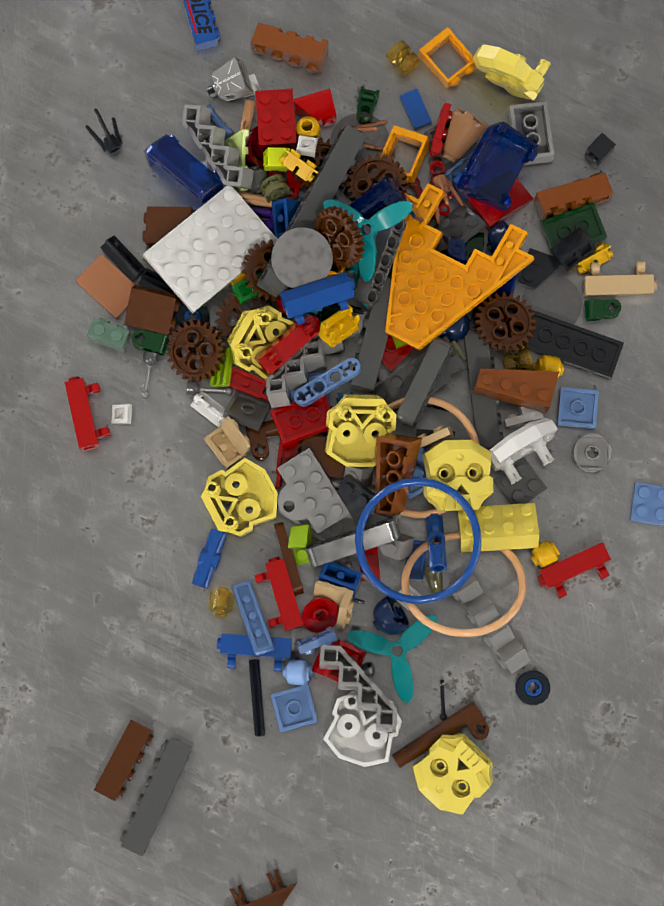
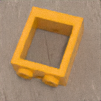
[418,27,475,89]
[380,125,431,183]

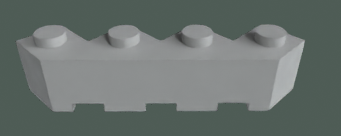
[182,104,254,189]
[266,333,345,408]
[344,466,414,561]
[449,574,531,674]
[320,645,397,732]

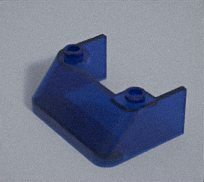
[144,134,224,206]
[349,178,424,264]

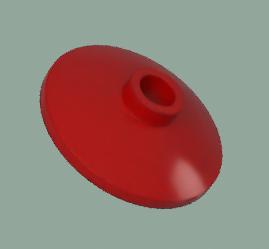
[301,597,339,633]

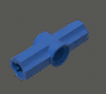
[426,514,447,573]
[192,529,227,589]

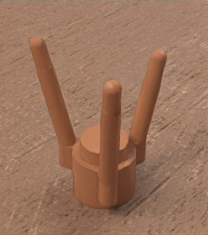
[352,120,388,151]
[432,174,464,224]

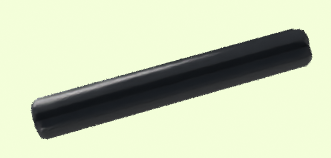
[249,659,265,737]

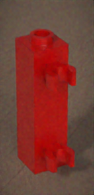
[254,313,320,375]
[64,376,111,451]
[537,542,611,599]
[254,556,304,632]

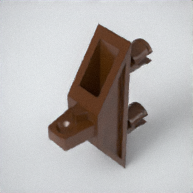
[229,869,297,906]

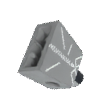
[207,57,254,101]

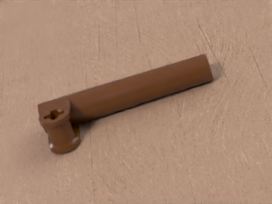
[245,406,334,461]
[392,701,489,768]

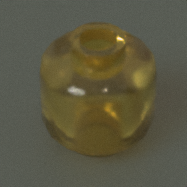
[208,587,234,618]

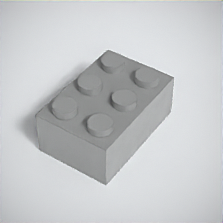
[508,101,555,166]

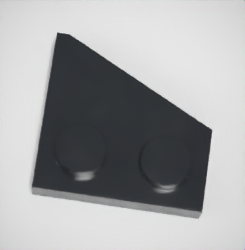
[517,248,561,290]
[337,474,375,526]

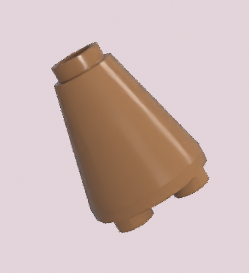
[442,107,489,163]

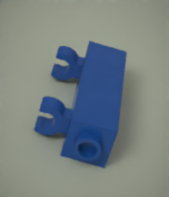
[280,272,356,325]
[217,634,292,672]

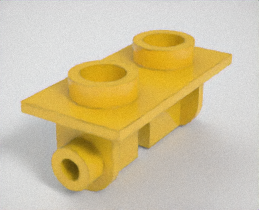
[279,149,318,182]
[577,243,613,274]

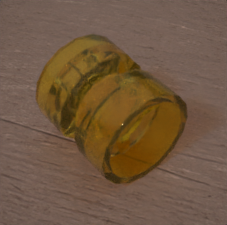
[386,40,421,76]
[502,348,535,371]

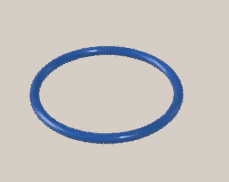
[355,478,481,604]

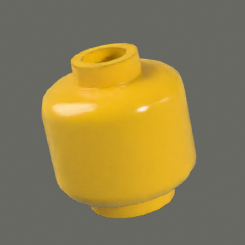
[296,116,321,139]
[534,355,564,378]
[530,540,560,569]

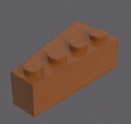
[251,23,328,73]
[533,173,614,222]
[472,368,559,413]
[376,433,422,516]

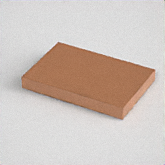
[75,254,135,319]

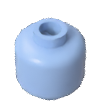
[283,660,313,686]

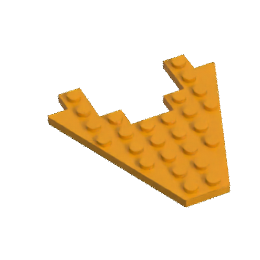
[385,183,535,351]

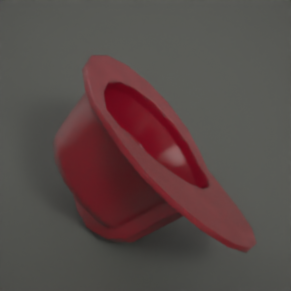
[245,126,268,168]

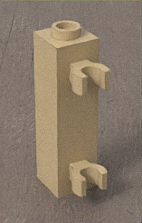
[583,262,657,297]

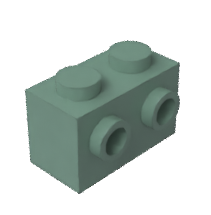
[87,317,131,353]

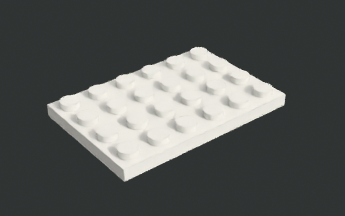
[143,186,278,313]

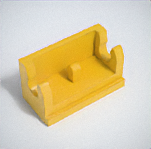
[319,305,360,348]

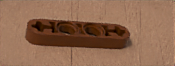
[274,522,304,596]

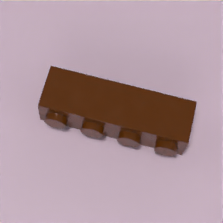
[94,720,154,801]

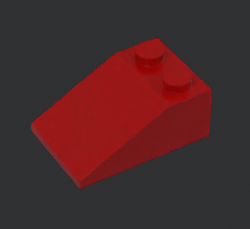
[466,170,534,232]

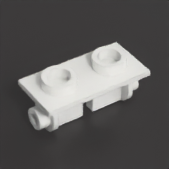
[190,391,225,428]

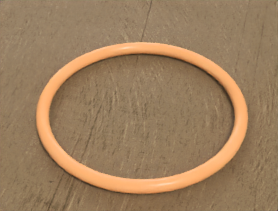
[371,396,480,518]
[401,532,526,637]

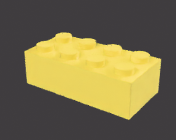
[457,503,539,553]

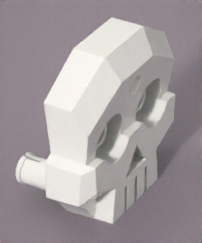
[490,418,558,485]
[323,690,402,767]

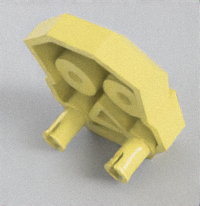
[473,44,551,101]
[227,305,298,380]
[325,394,397,467]
[422,440,493,511]
[201,458,278,537]
[413,732,493,815]

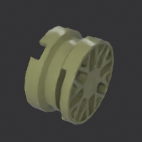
[260,175,290,203]

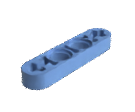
[294,358,362,407]

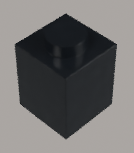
[585,133,616,166]

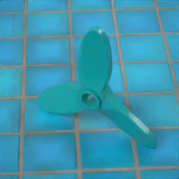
[323,200,413,282]
[347,615,437,703]

